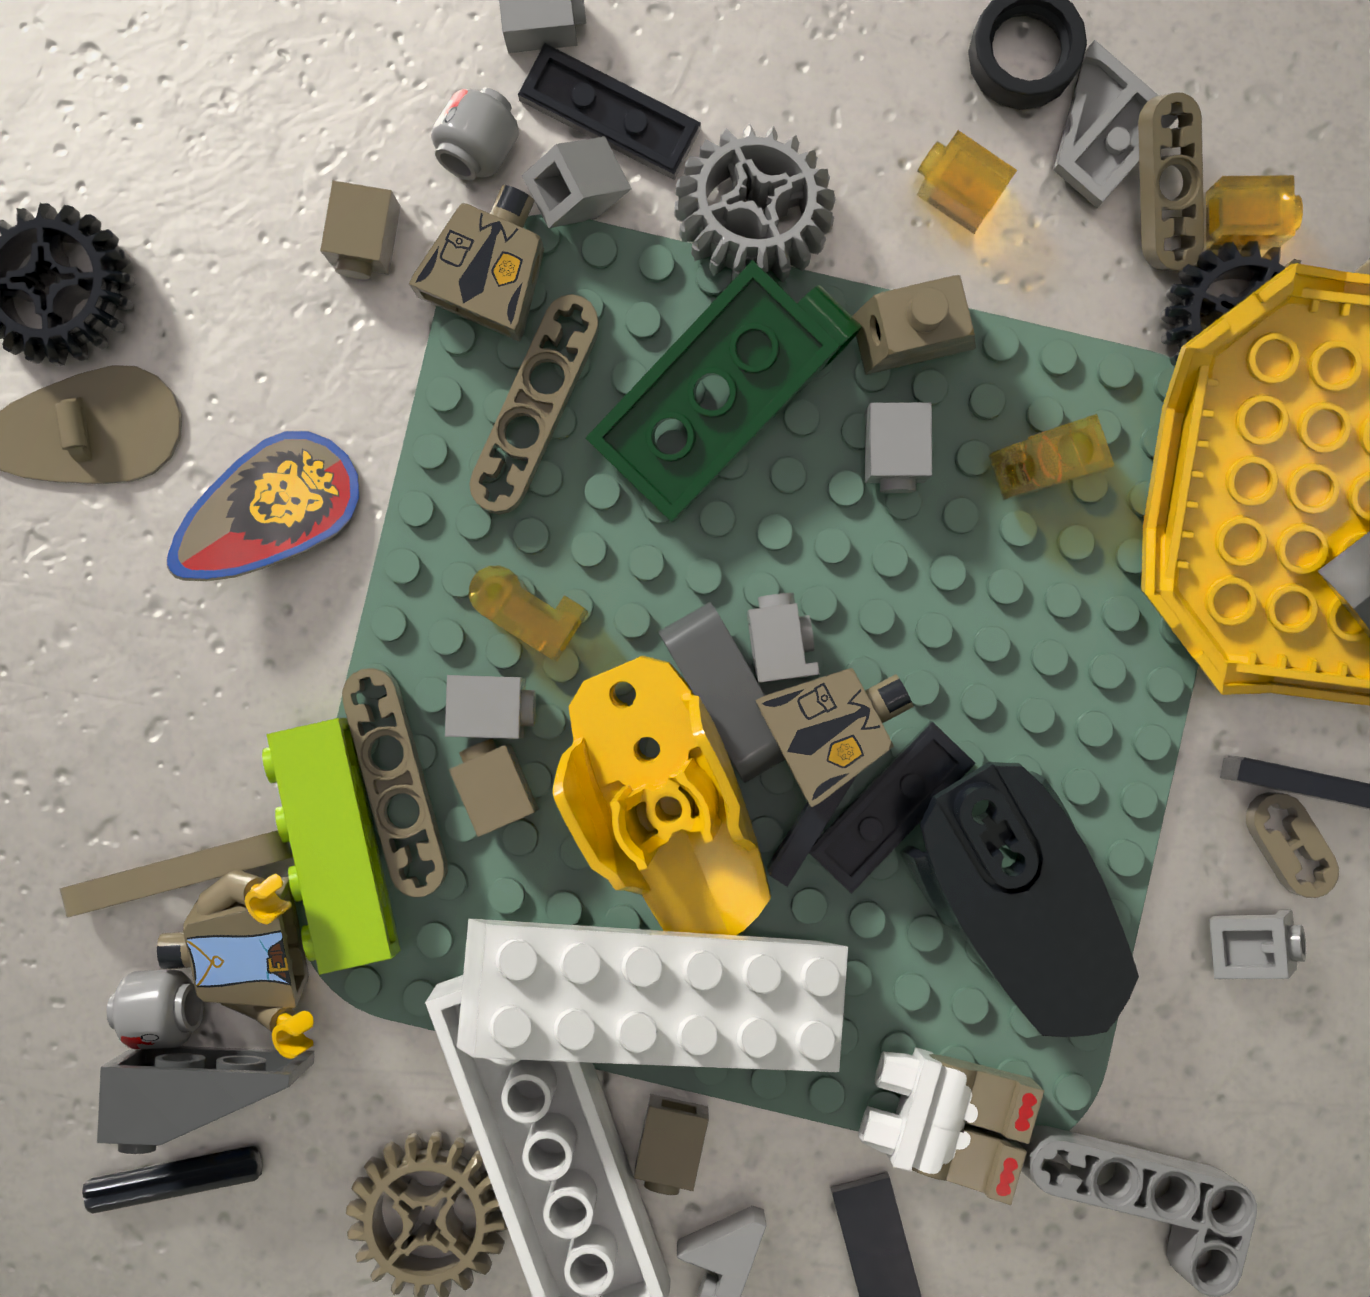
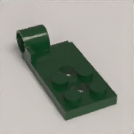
[585,260,863,522]

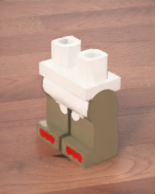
[858,1047,1044,1205]

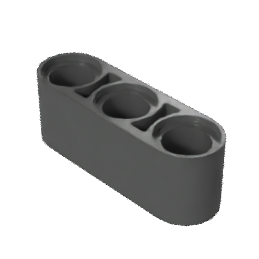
[658,602,785,783]

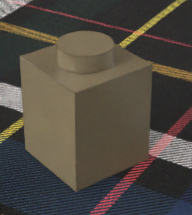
[320,180,401,280]
[449,738,539,837]
[634,1094,709,1195]

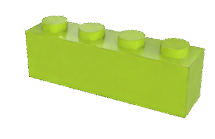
[262,718,401,975]

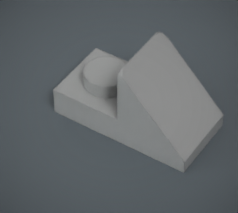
[677,1206,766,1297]

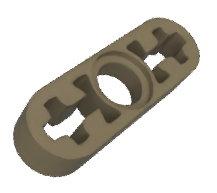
[1138,92,1204,271]

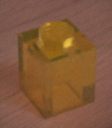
[917,130,1017,234]
[1206,175,1303,250]

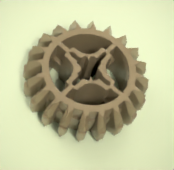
[346,1132,508,1297]

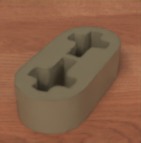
[1246,792,1339,898]

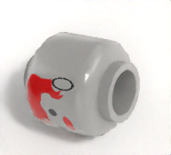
[431,88,519,181]
[107,969,204,1049]

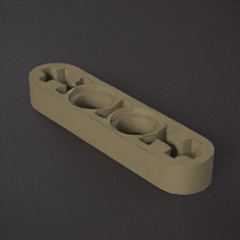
[469,294,599,515]
[342,668,448,897]
[59,830,293,917]

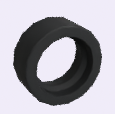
[968,0,1087,110]

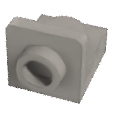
[1209,910,1306,979]

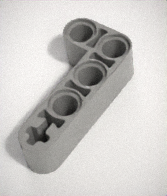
[1018,1125,1257,1297]

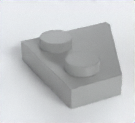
[1053,40,1178,208]

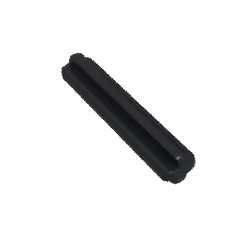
[82,1146,262,1214]

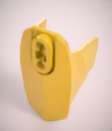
[553,656,771,935]

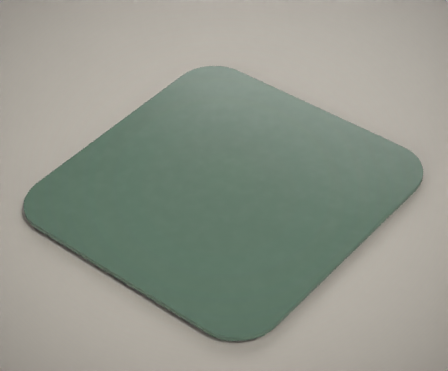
[295,214,1198,1133]

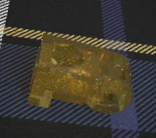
[988,414,1115,500]
[469,565,589,662]

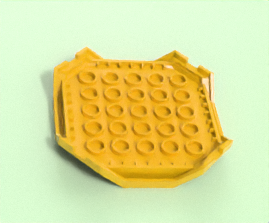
[1141,263,1370,706]

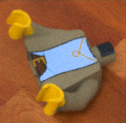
[157,870,314,1059]

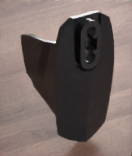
[899,762,1139,1037]

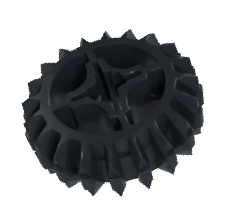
[0,202,136,366]
[1160,240,1301,366]

